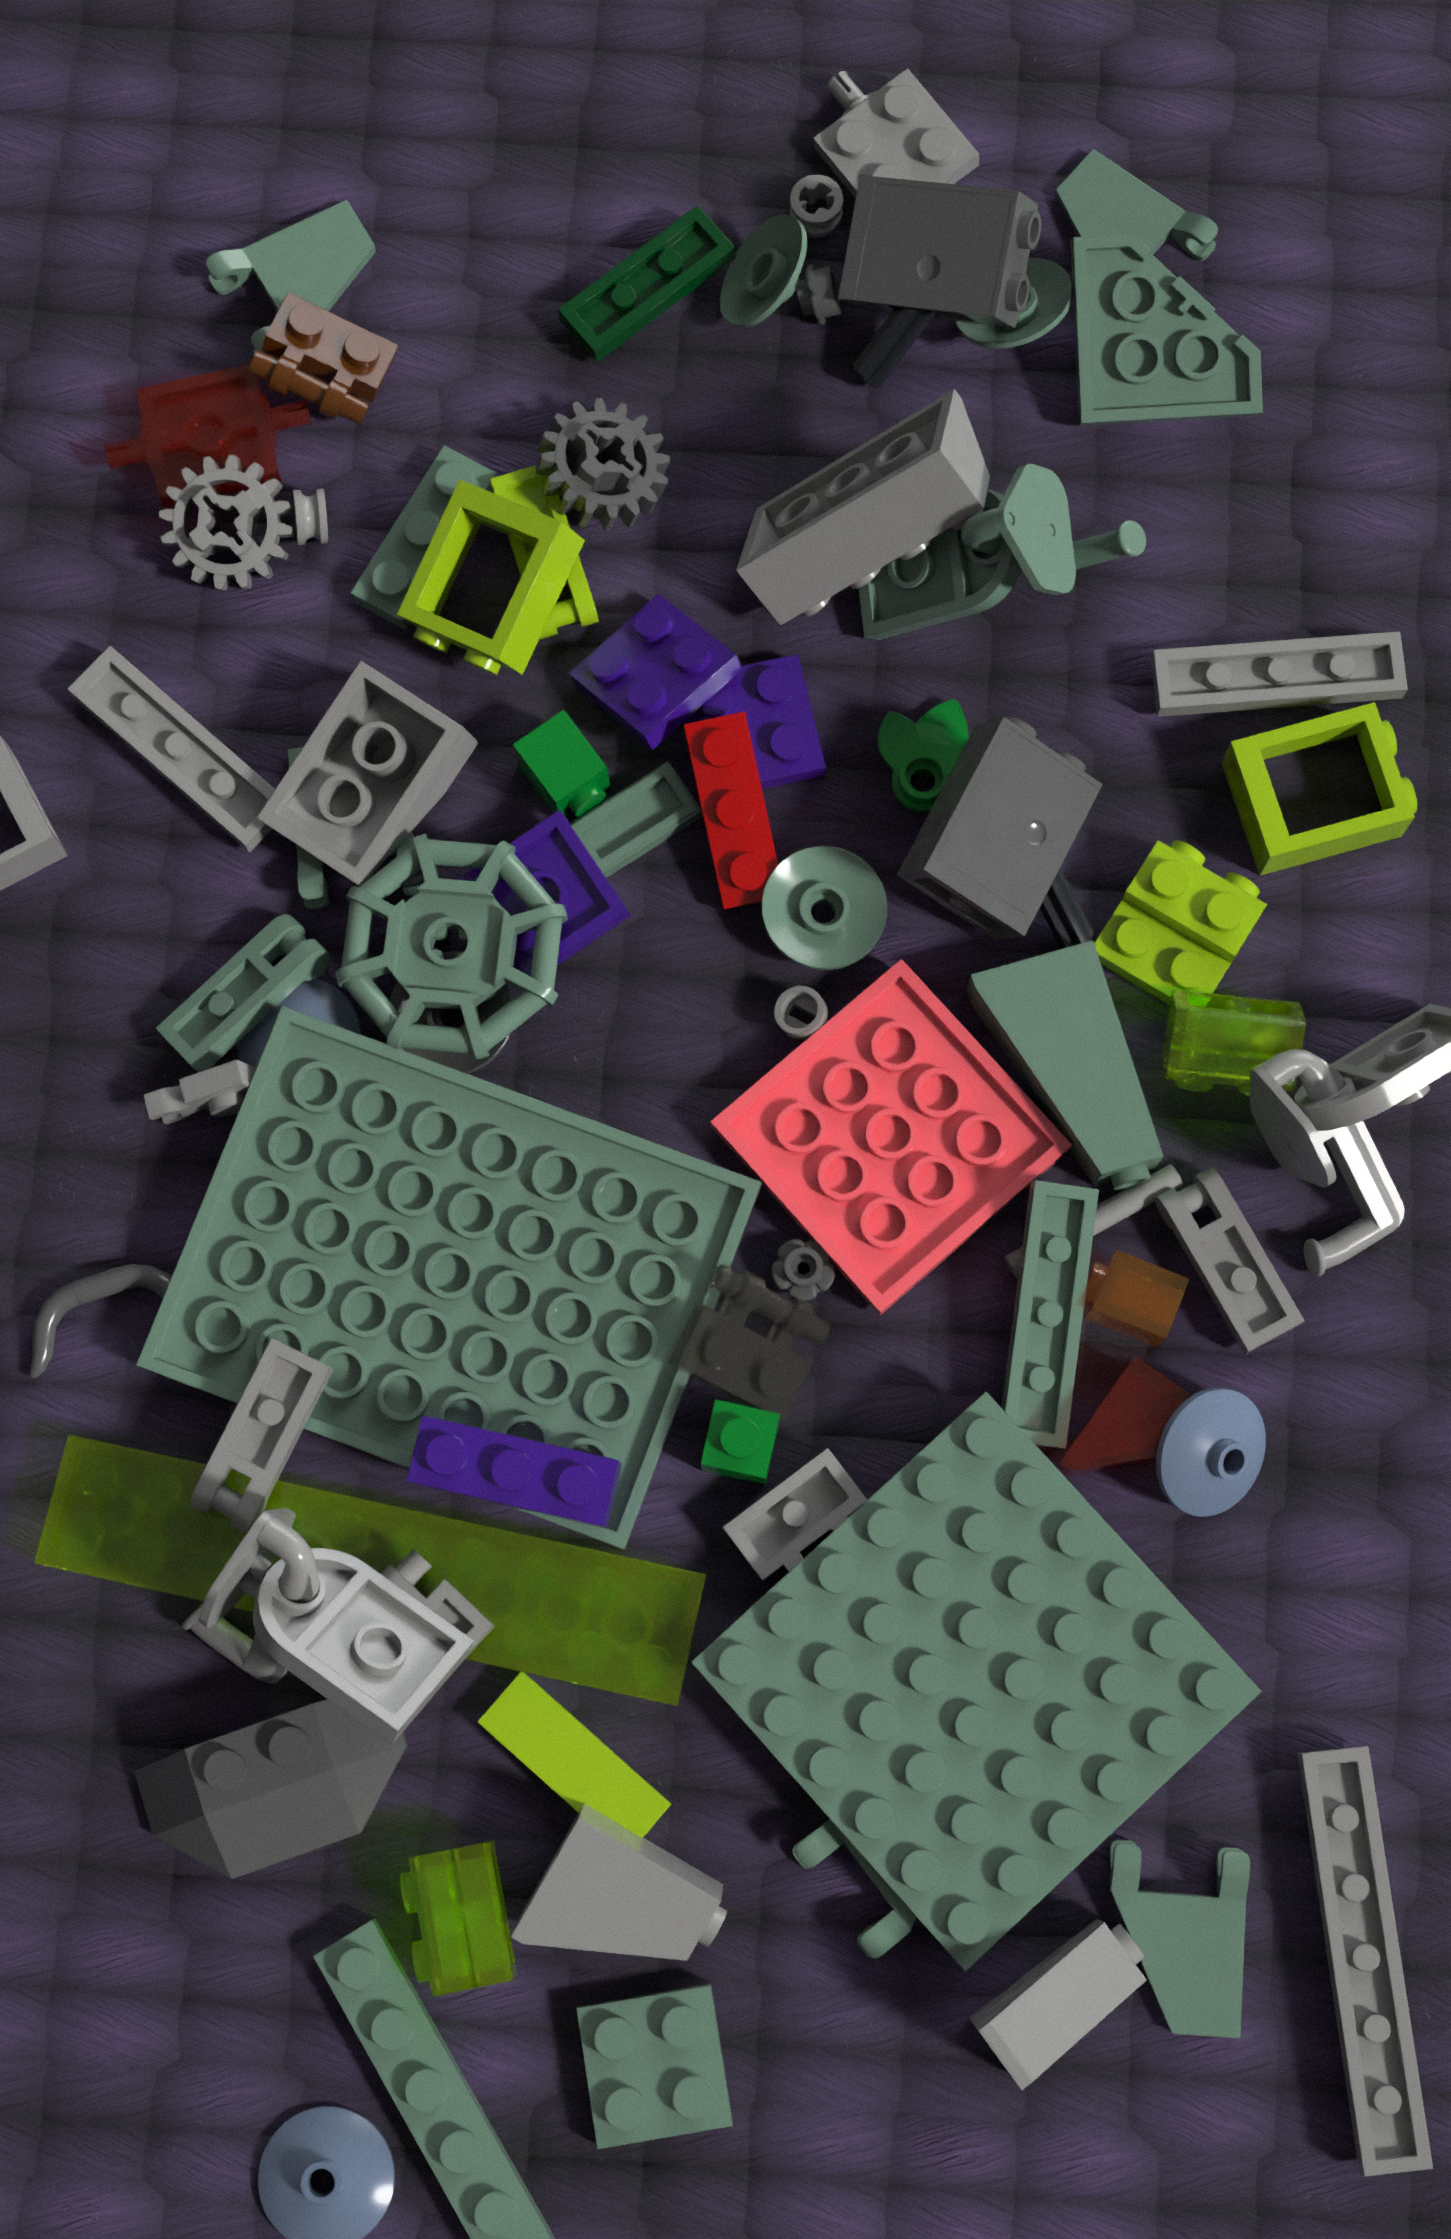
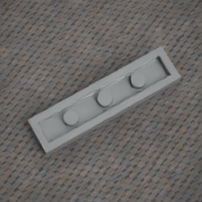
[1151,631,1408,717]
[68,646,275,853]

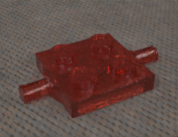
[104,364,312,508]

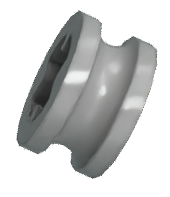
[790,174,843,238]
[293,489,328,545]

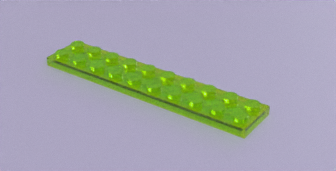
[34,1434,706,1706]

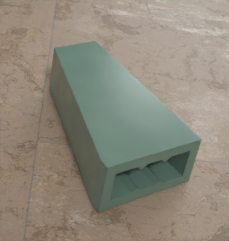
[967,940,1163,1190]

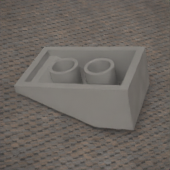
[257,661,479,886]

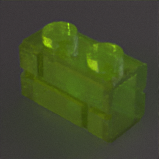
[1162,990,1306,1096]
[400,1840,518,1997]

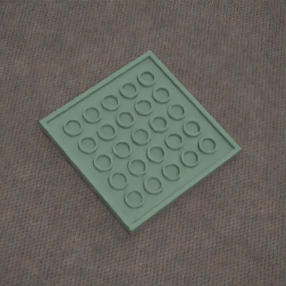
[691,1392,1262,1972]

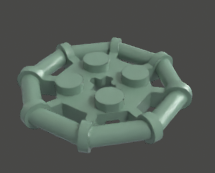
[335,834,568,1060]

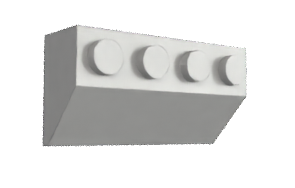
[736,389,990,626]

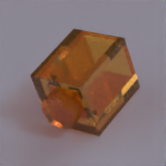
[1085,1250,1189,1348]

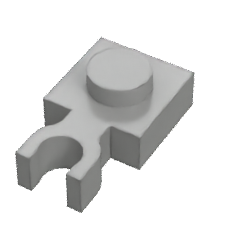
[144,1060,256,1125]

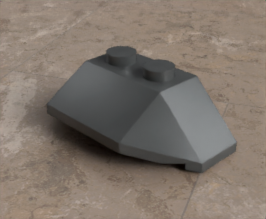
[134,1699,408,1879]

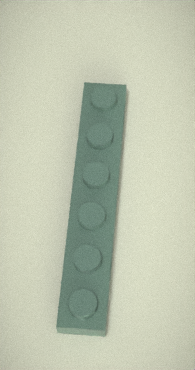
[313,1919,555,2239]

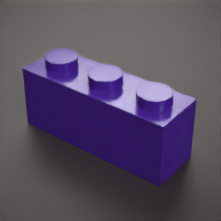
[406,1415,622,1529]

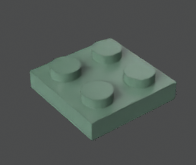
[577,1983,733,2149]

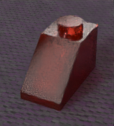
[1056,1356,1192,1477]

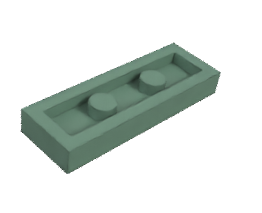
[350,445,497,630]

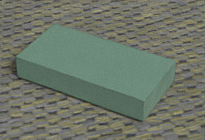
[570,762,702,878]

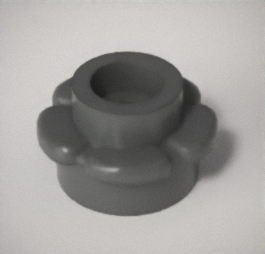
[797,264,841,325]
[772,1238,835,1301]

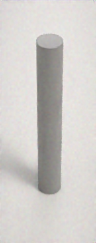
[1004,1164,1183,1279]

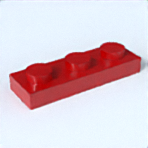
[683,711,778,909]

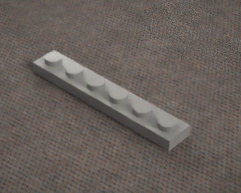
[1297,1746,1433,2177]

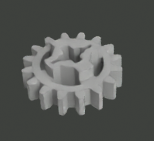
[159,455,296,591]

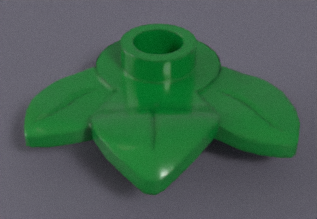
[877,699,969,813]

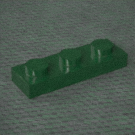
[558,205,736,363]

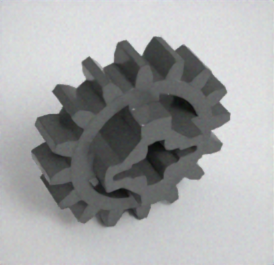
[536,398,670,531]

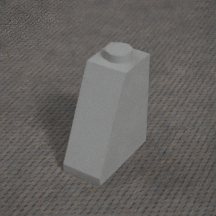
[511,1803,727,1961]
[969,1919,1147,2090]

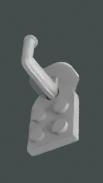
[1250,1004,1451,1276]
[181,1508,474,1745]

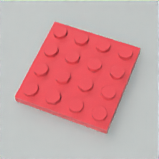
[710,959,1072,1316]

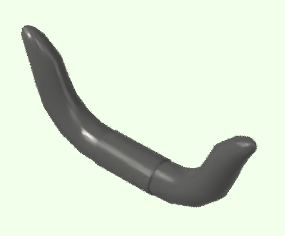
[29,1264,172,1379]

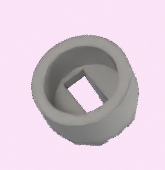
[774,986,828,1040]

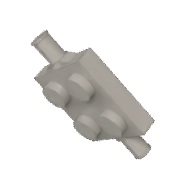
[813,68,979,199]

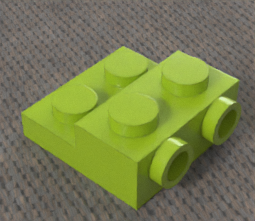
[1094,840,1267,1021]

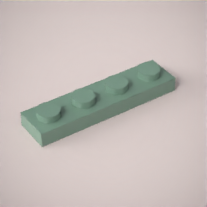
[1001,1180,1099,1449]

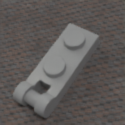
[1155,1167,1305,1355]
[189,1338,334,1534]

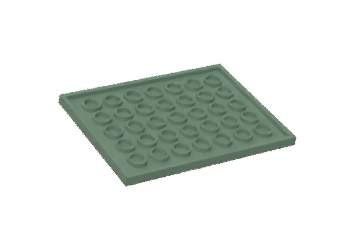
[136,1006,761,1550]

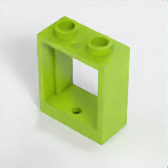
[397,479,585,676]
[1221,702,1417,876]

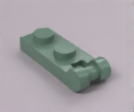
[156,914,331,1073]

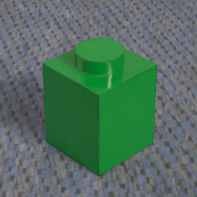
[513,710,610,818]
[701,1399,780,1486]

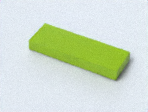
[478,1671,672,1838]

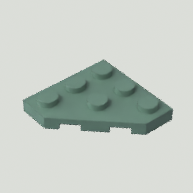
[1070,234,1263,426]

